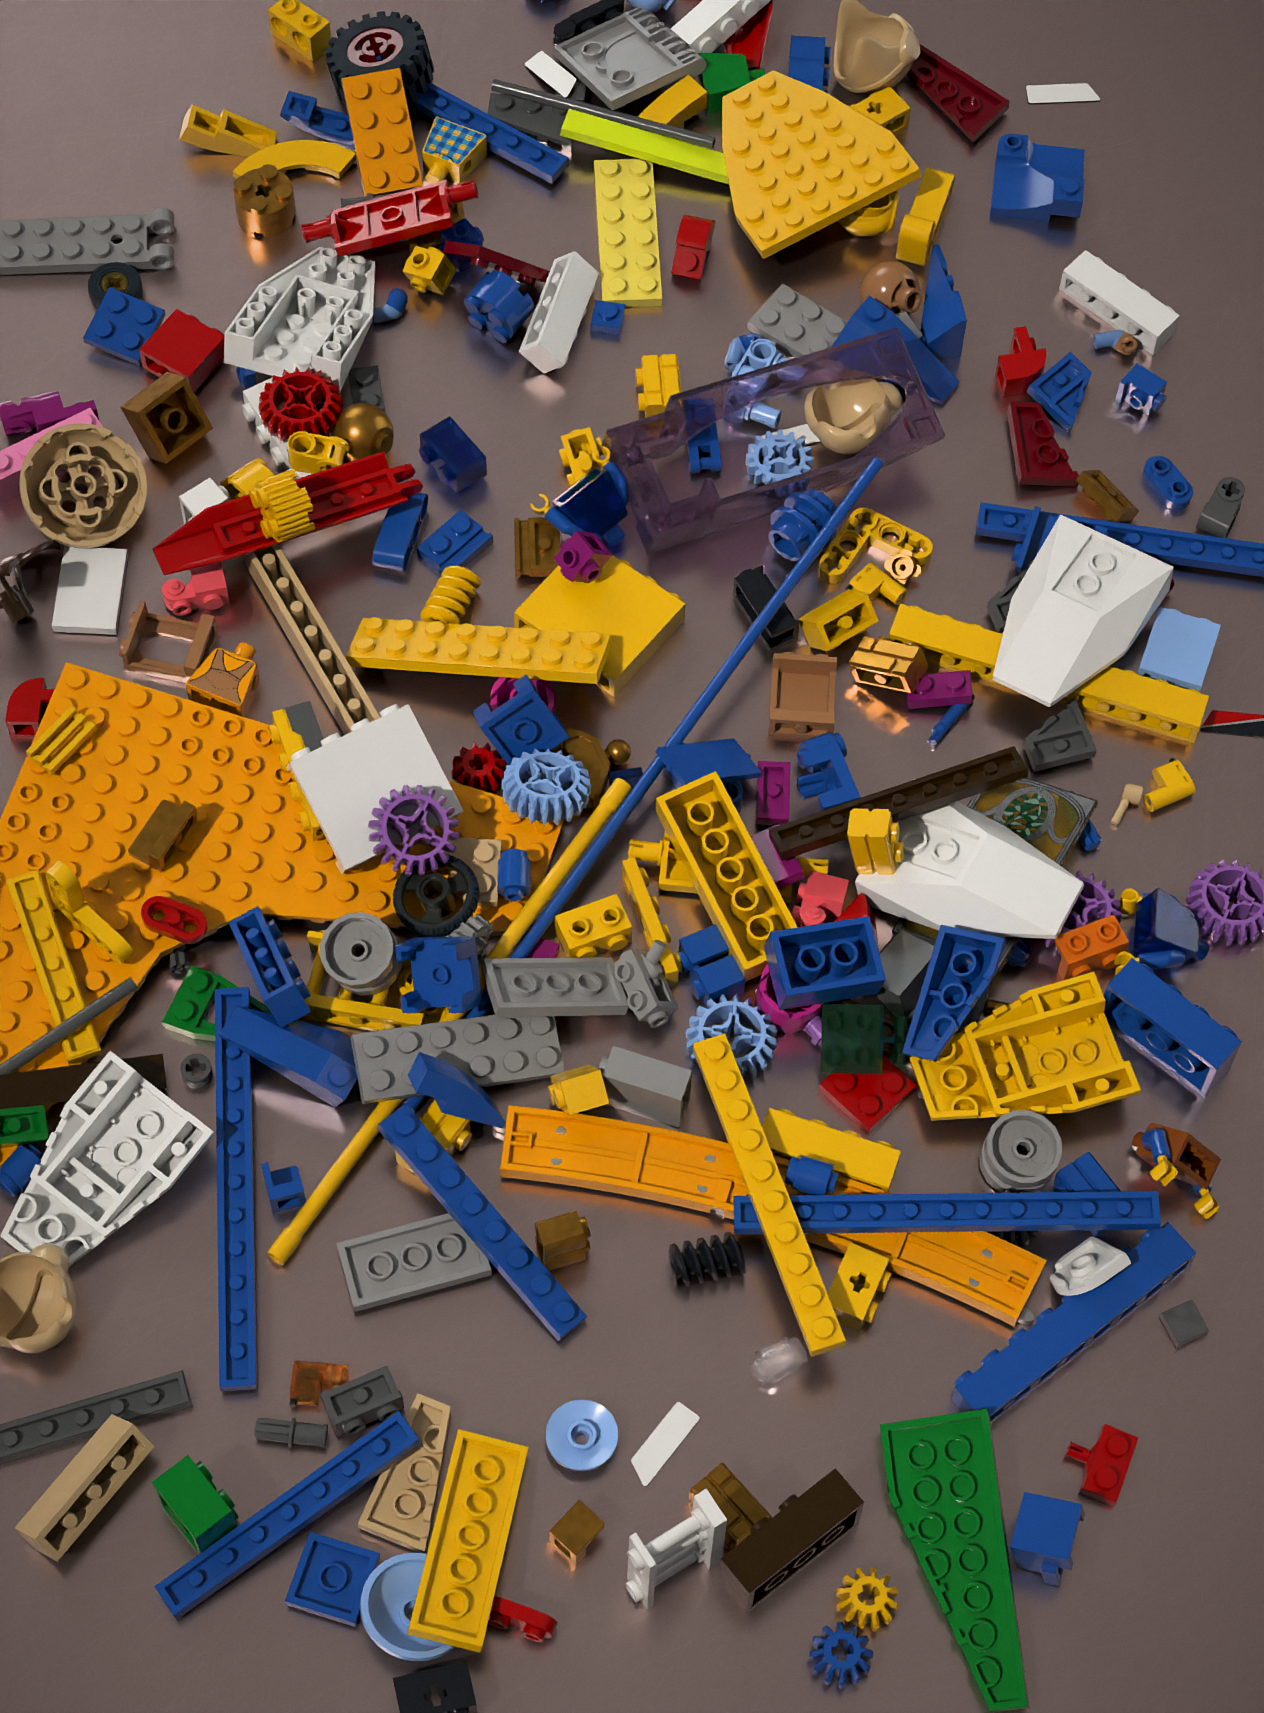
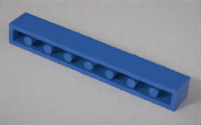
[951,1222,1197,1422]

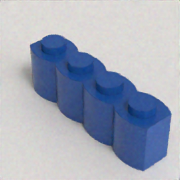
[788,35,831,93]

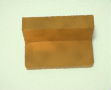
[128,800,198,873]

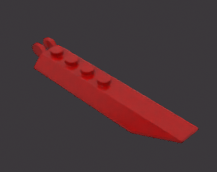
[152,451,424,575]

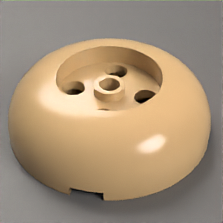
[19,423,147,549]

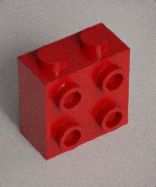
[139,309,225,392]

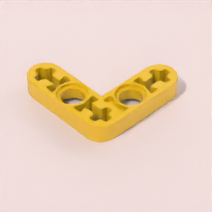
[818,507,933,584]
[45,861,134,964]

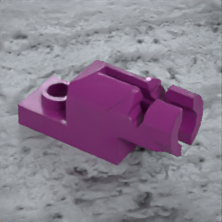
[0,391,99,436]

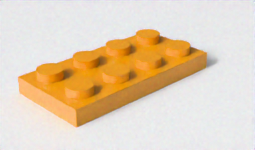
[341,68,423,196]

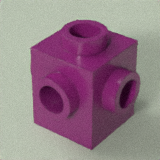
[554,531,613,583]

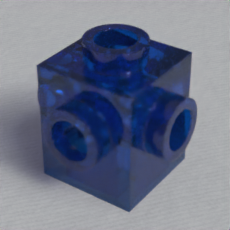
[440,218,484,273]

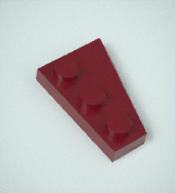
[1006,401,1079,487]

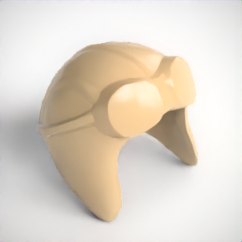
[834,0,920,94]

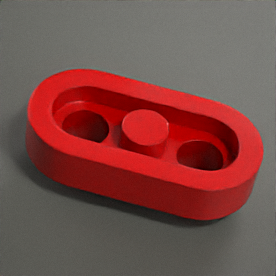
[141,896,207,944]
[488,1596,558,1642]

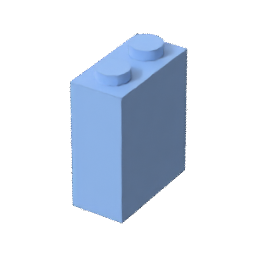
[1137,606,1221,692]

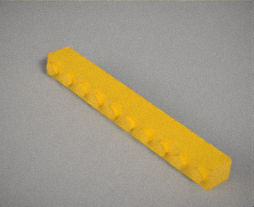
[888,603,1209,744]

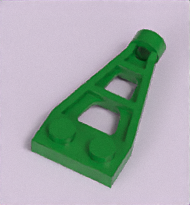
[162,965,272,1041]

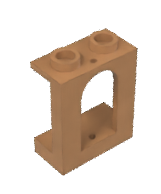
[119,600,218,683]

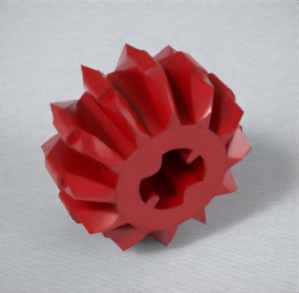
[451,742,507,793]

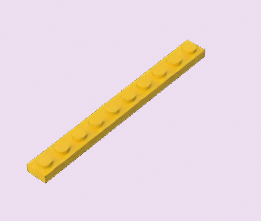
[693,1034,846,1357]

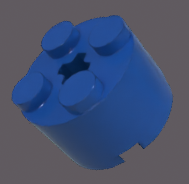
[464,270,534,343]

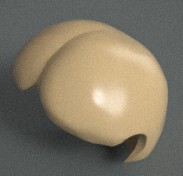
[804,371,902,455]
[0,1244,76,1354]

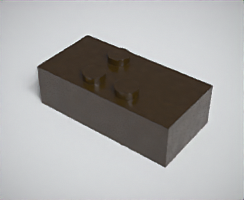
[718,1468,864,1613]

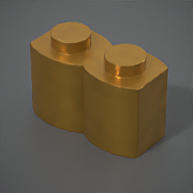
[535,1210,591,1271]

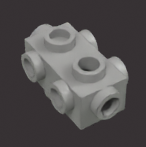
[614,940,679,1028]

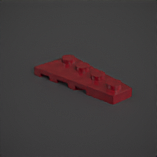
[907,44,1010,142]

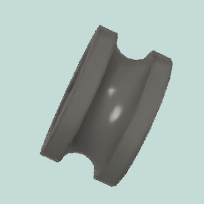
[180,1054,213,1089]

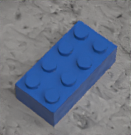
[1104,958,1242,1097]

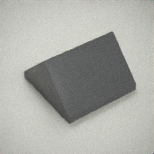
[875,929,934,1025]

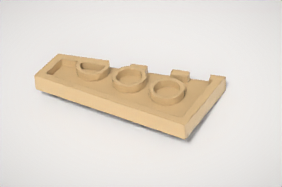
[358,1393,451,1554]

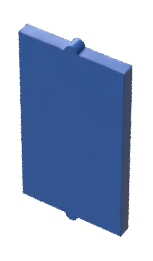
[656,738,762,786]

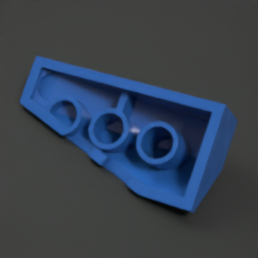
[919,244,967,361]
[827,295,959,405]
[902,925,1006,1062]
[218,1006,358,1107]

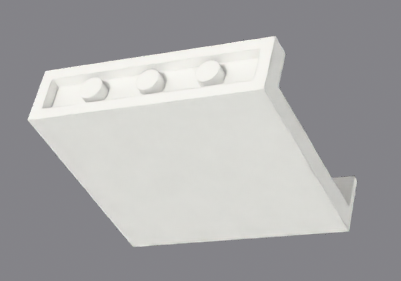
[286,704,464,874]

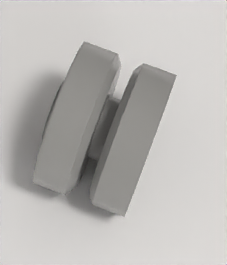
[320,912,403,996]
[979,1110,1063,1193]

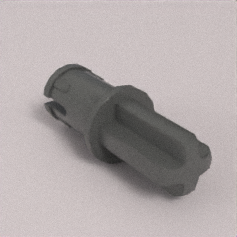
[254,1418,328,1448]

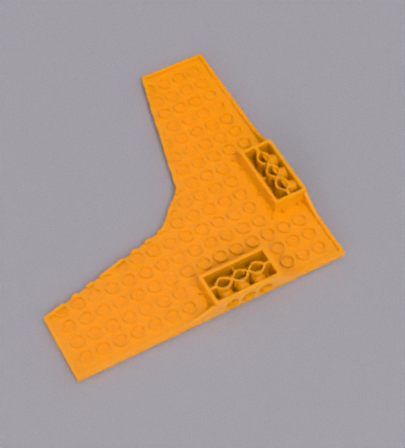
[0,662,564,1166]

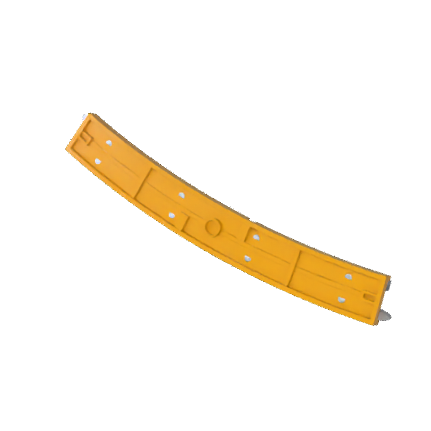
[494,1105,1047,1327]

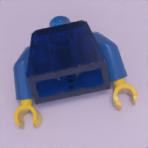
[530,446,628,546]
[1114,888,1210,975]

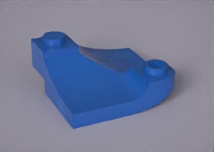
[990,134,1085,222]

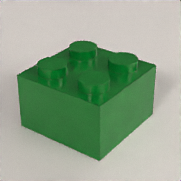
[152,1455,239,1554]

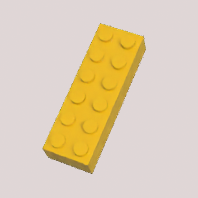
[656,771,798,982]

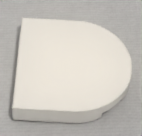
[1050,1236,1131,1296]

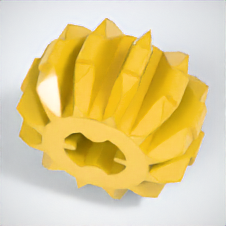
[836,1567,899,1632]

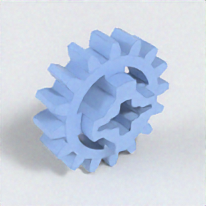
[745,429,813,493]

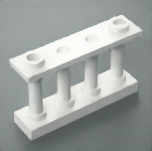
[625,1489,727,1609]

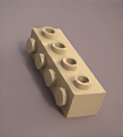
[15,1414,155,1562]

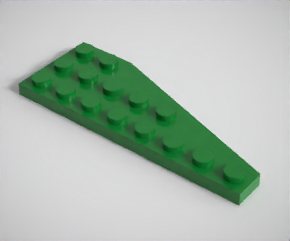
[880,1409,1030,1713]

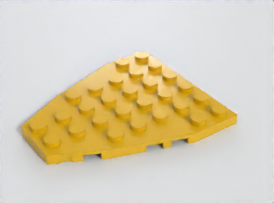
[722,70,921,259]

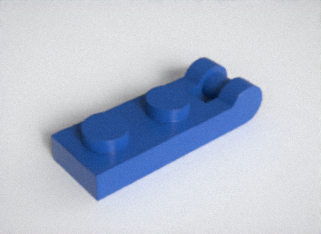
[682,394,722,474]

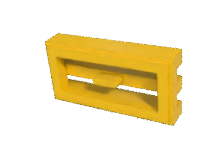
[26,705,97,775]

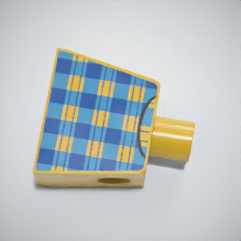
[422,116,487,184]

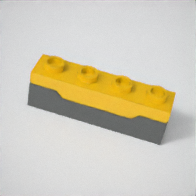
[268,701,325,841]

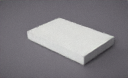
[52,546,128,635]

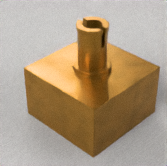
[120,372,213,464]

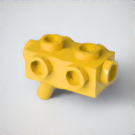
[559,427,610,500]

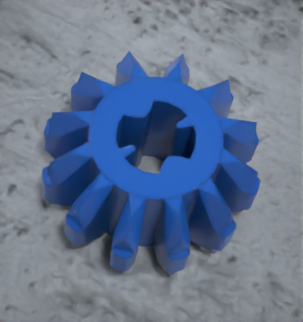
[809,1621,873,1689]

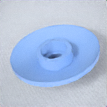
[546,1399,618,1471]

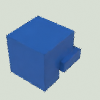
[1010,1492,1085,1586]

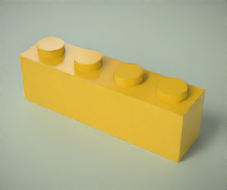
[762,1108,901,1192]

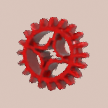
[258,366,343,442]

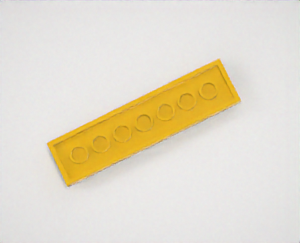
[346,617,612,684]

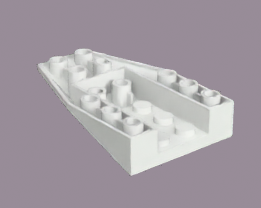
[224,247,375,391]
[993,514,1174,707]
[855,779,1084,939]

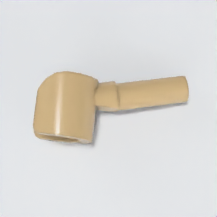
[1111,784,1143,826]

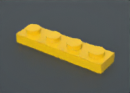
[622,857,682,987]

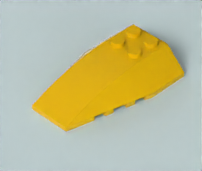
[910,972,1141,1121]

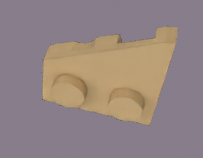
[439,836,501,907]

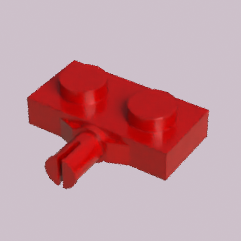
[1065,1424,1138,1507]

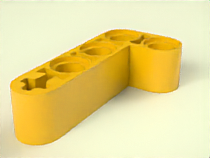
[896,167,956,267]

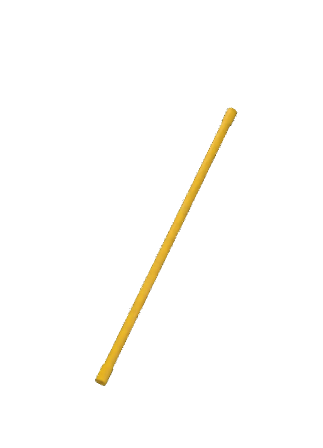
[266,778,632,1265]

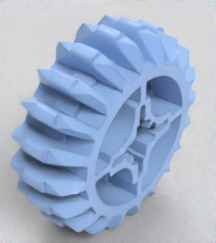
[501,748,591,826]
[685,993,778,1080]

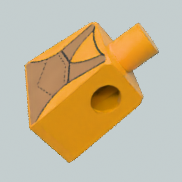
[186,642,260,717]

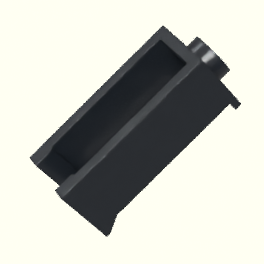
[733,565,800,652]

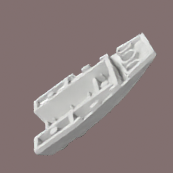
[0,1051,215,1267]

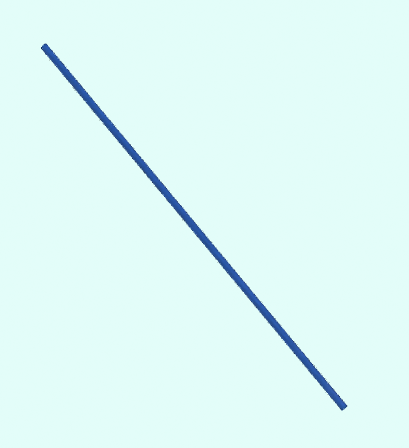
[403,457,884,1112]

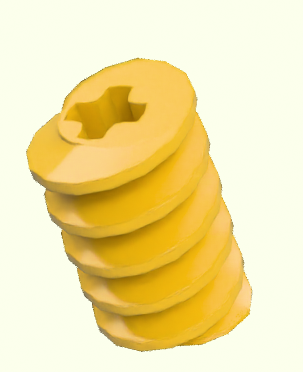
[420,566,481,624]

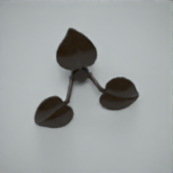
[0,540,60,623]

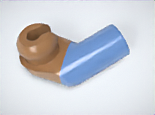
[1093,330,1138,355]

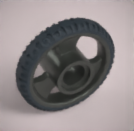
[393,855,480,937]

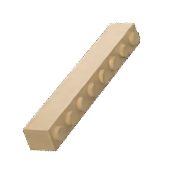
[243,544,381,735]

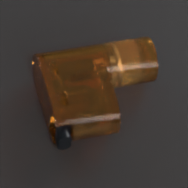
[289,1360,349,1407]

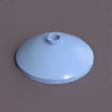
[360,1553,455,1661]

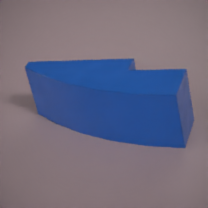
[408,1052,505,1128]

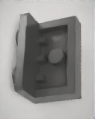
[320,1366,404,1437]

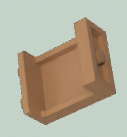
[768,652,838,738]

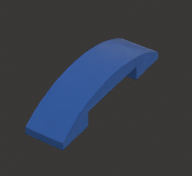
[280,91,354,146]

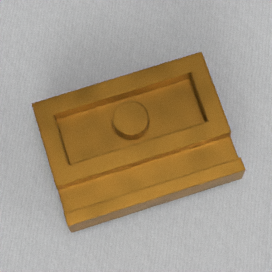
[514,517,561,577]

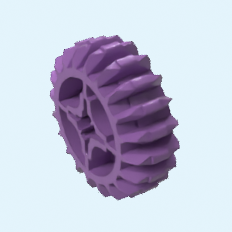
[368,785,460,876]
[1186,859,1264,947]
[1045,870,1122,954]

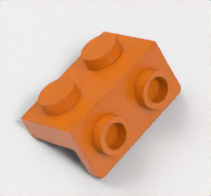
[1054,915,1129,981]

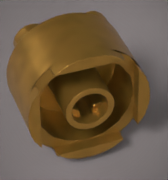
[234,164,296,237]

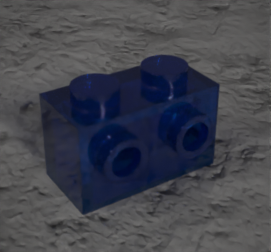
[419,416,487,493]

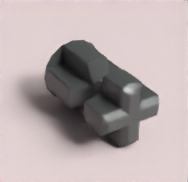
[169,944,190,973]

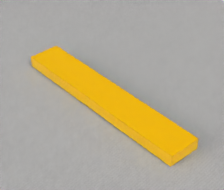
[6,869,102,1065]

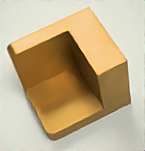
[549,1499,605,1566]

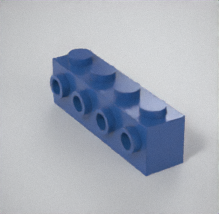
[229,906,311,1028]

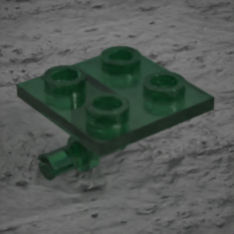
[821,1004,908,1074]

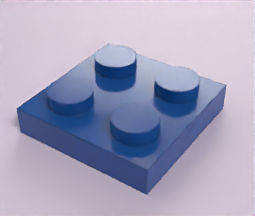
[83,287,165,366]
[285,1532,380,1627]

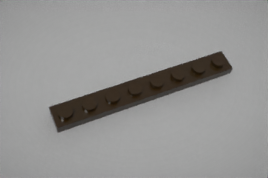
[769,746,1028,861]

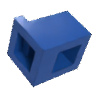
[1115,363,1167,415]

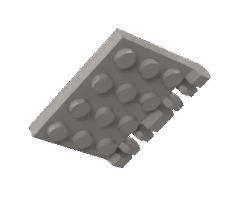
[553,7,707,111]

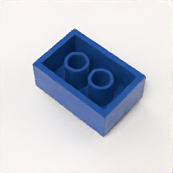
[764,916,886,1010]

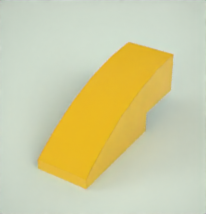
[638,75,707,129]
[179,104,277,157]

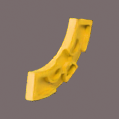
[233,140,356,179]

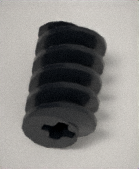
[668,1232,746,1288]

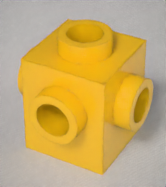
[402,246,456,295]

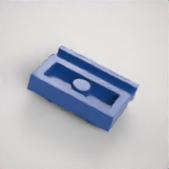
[417,509,493,572]

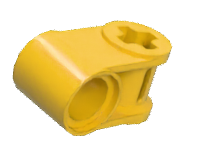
[288,431,350,474]

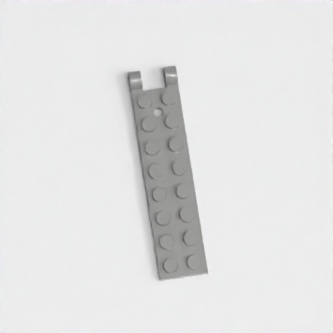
[0,208,174,275]

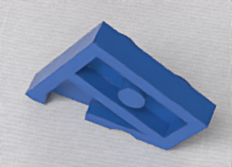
[1026,352,1092,432]

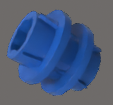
[768,488,837,561]

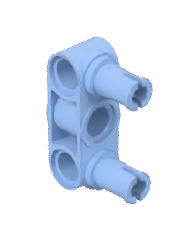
[722,339,807,429]

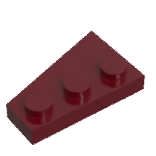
[443,241,550,286]

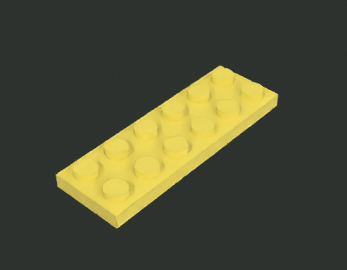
[594,159,662,307]

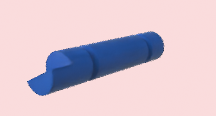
[928,693,975,745]

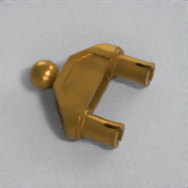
[550,726,631,809]

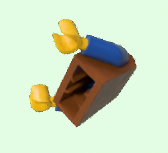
[1132,1123,1221,1219]

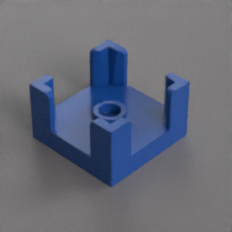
[473,674,569,765]
[796,743,861,811]
[395,937,482,1013]

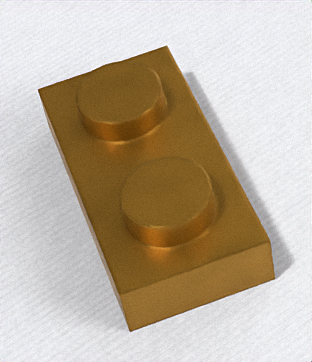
[1076,470,1139,522]

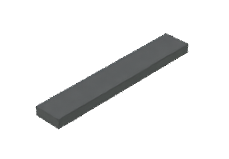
[0,1370,193,1465]

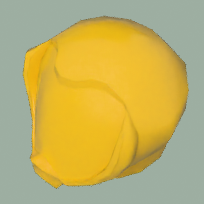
[838,189,899,237]

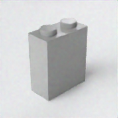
[598,1045,692,1128]

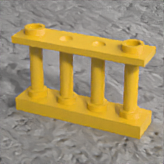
[301,930,426,1031]

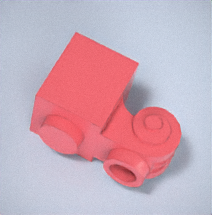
[162,562,230,616]
[792,870,849,927]

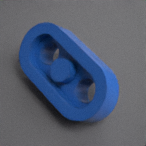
[1142,456,1193,511]

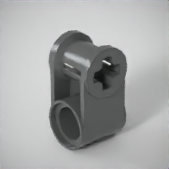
[1196,477,1245,538]

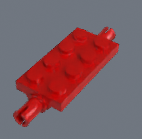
[301,179,479,257]

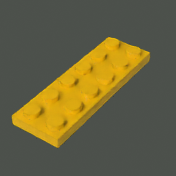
[407,1429,529,1653]

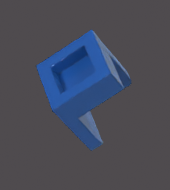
[261,1162,306,1213]

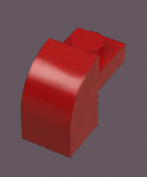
[671,215,716,280]
[995,326,1047,398]
[5,678,55,738]

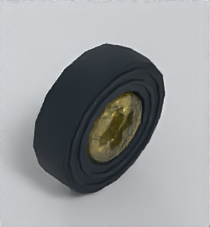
[88,262,142,308]

